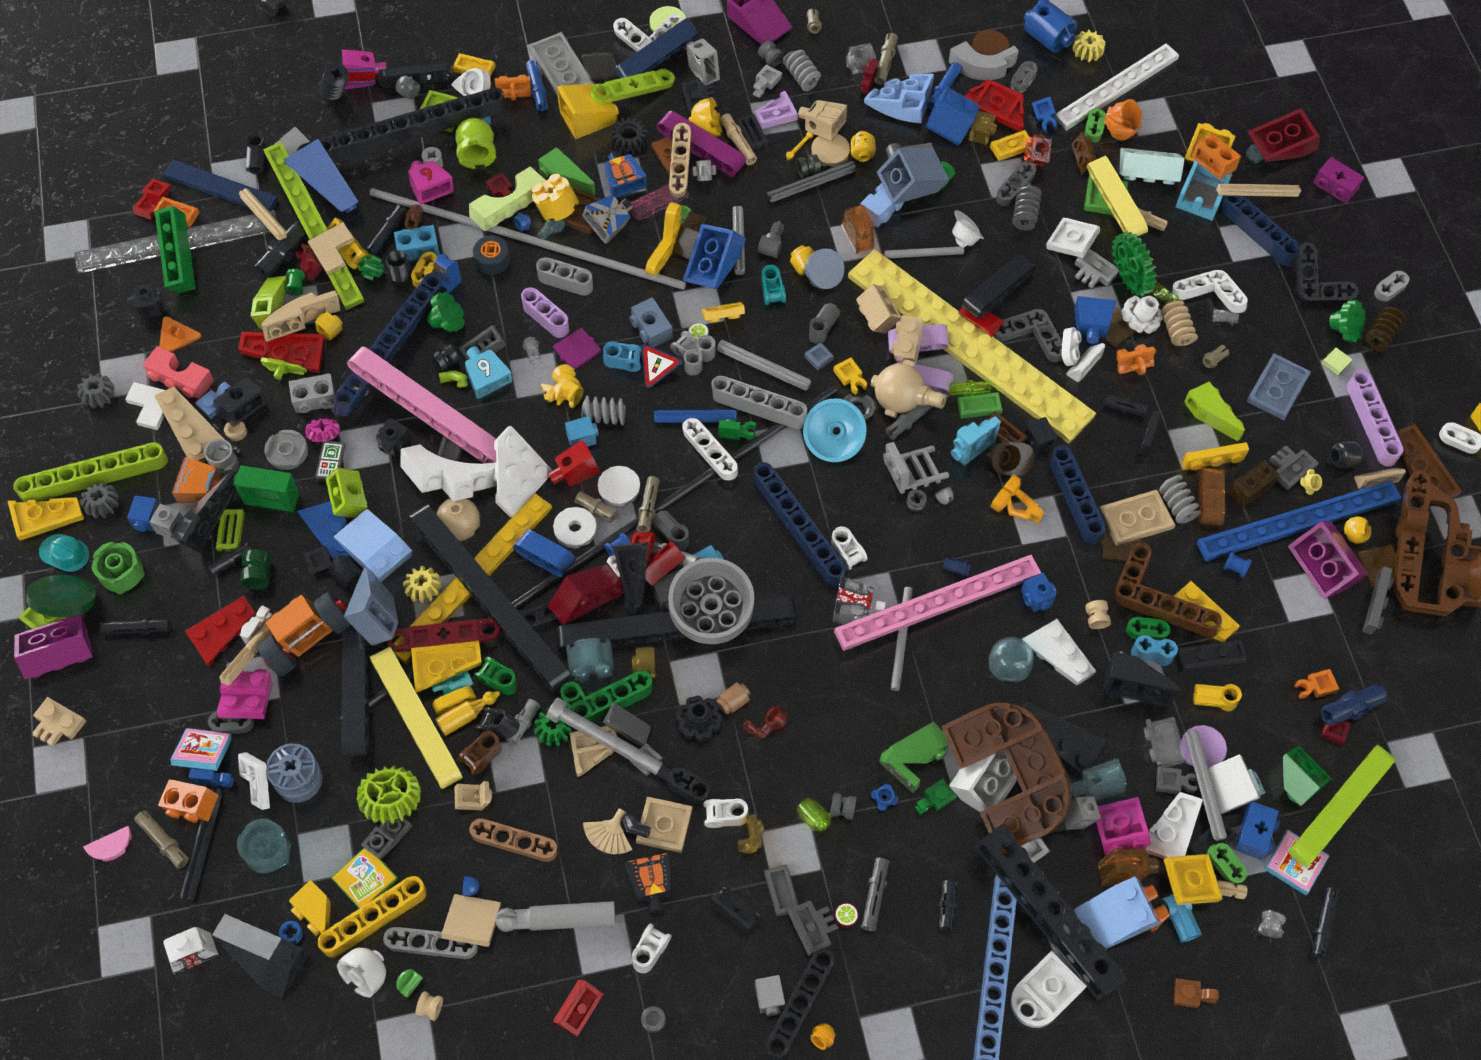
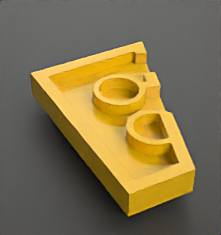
[8,497,84,541]
[1162,581,1240,642]

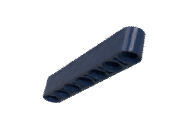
[754,462,846,586]

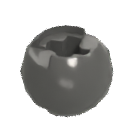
[396,75,420,100]

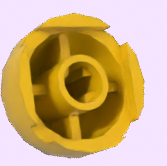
[689,97,722,137]

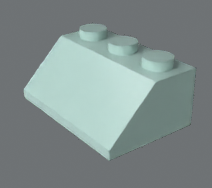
[1119,148,1184,185]

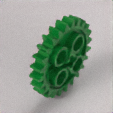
[1112,232,1157,297]

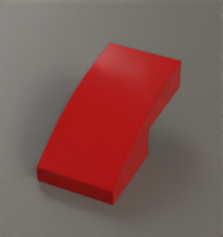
[133,179,171,220]

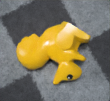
[541,364,583,409]

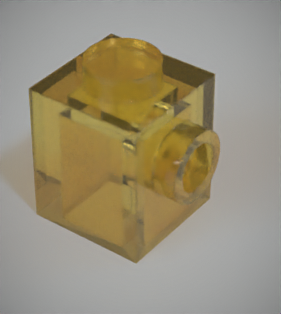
[969,111,997,145]

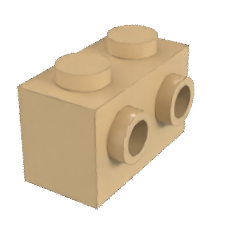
[856,284,901,334]
[891,315,924,364]

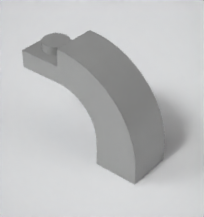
[948,41,1019,80]

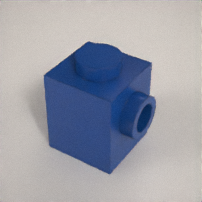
[127,495,159,532]

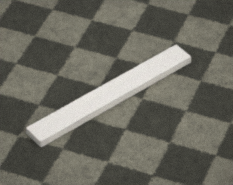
[1054,44,1179,131]

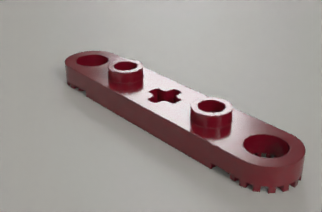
[387,618,500,652]

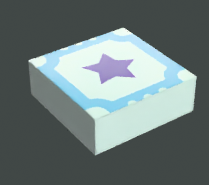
[1248,769,1265,796]

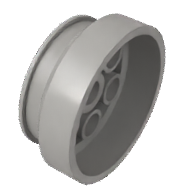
[668,558,754,644]

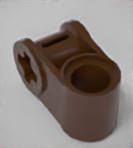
[458,731,502,776]

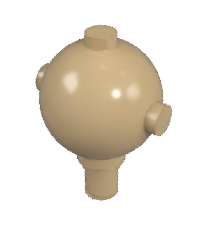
[871,359,947,418]

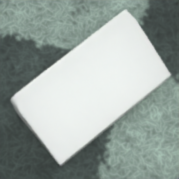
[1067,343,1105,382]

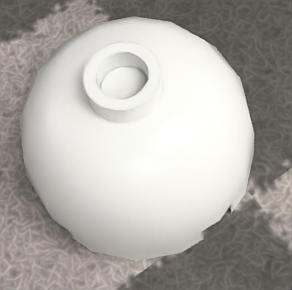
[337,948,386,998]

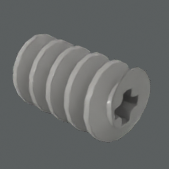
[783,50,821,92]
[581,396,626,425]
[1159,475,1201,524]

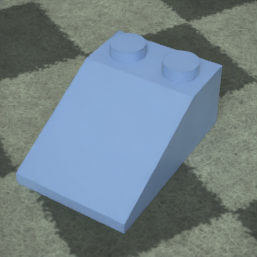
[334,509,412,582]
[1074,876,1160,949]

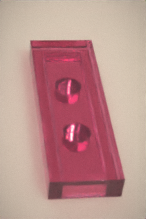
[630,179,689,221]

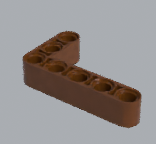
[1115,543,1222,637]

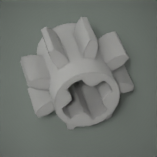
[692,160,716,181]

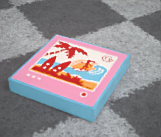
[170,728,232,771]
[1264,830,1329,895]

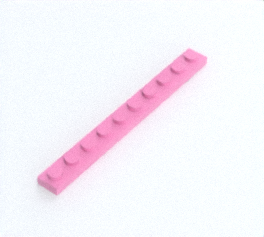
[834,555,1041,651]

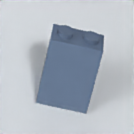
[877,148,949,204]

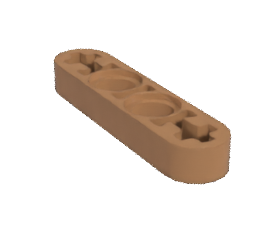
[469,818,558,862]

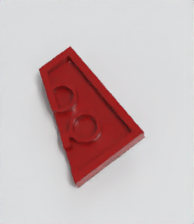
[185,596,256,667]

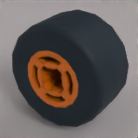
[473,235,510,275]

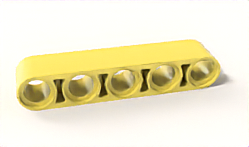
[1087,156,1148,237]

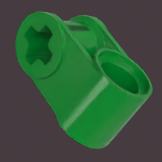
[473,657,518,696]

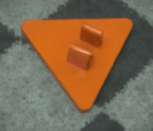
[159,317,202,352]

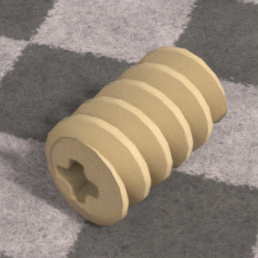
[1161,301,1198,346]

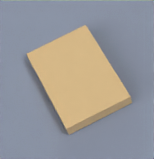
[1098,490,1175,546]

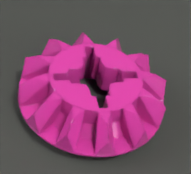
[305,417,340,442]

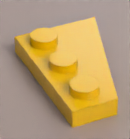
[411,641,481,693]

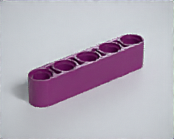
[657,111,746,177]

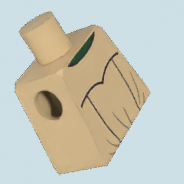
[798,100,847,141]

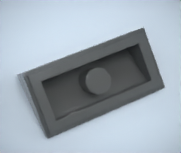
[602,703,651,746]

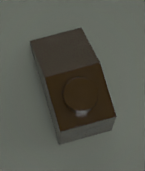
[672,211,708,261]

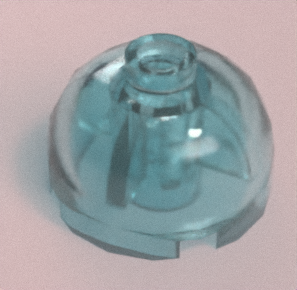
[989,637,1034,683]

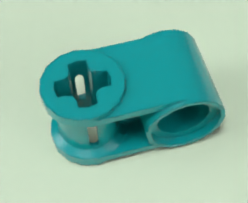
[761,265,786,305]

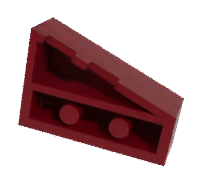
[548,564,624,625]

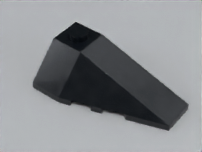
[171,470,237,553]

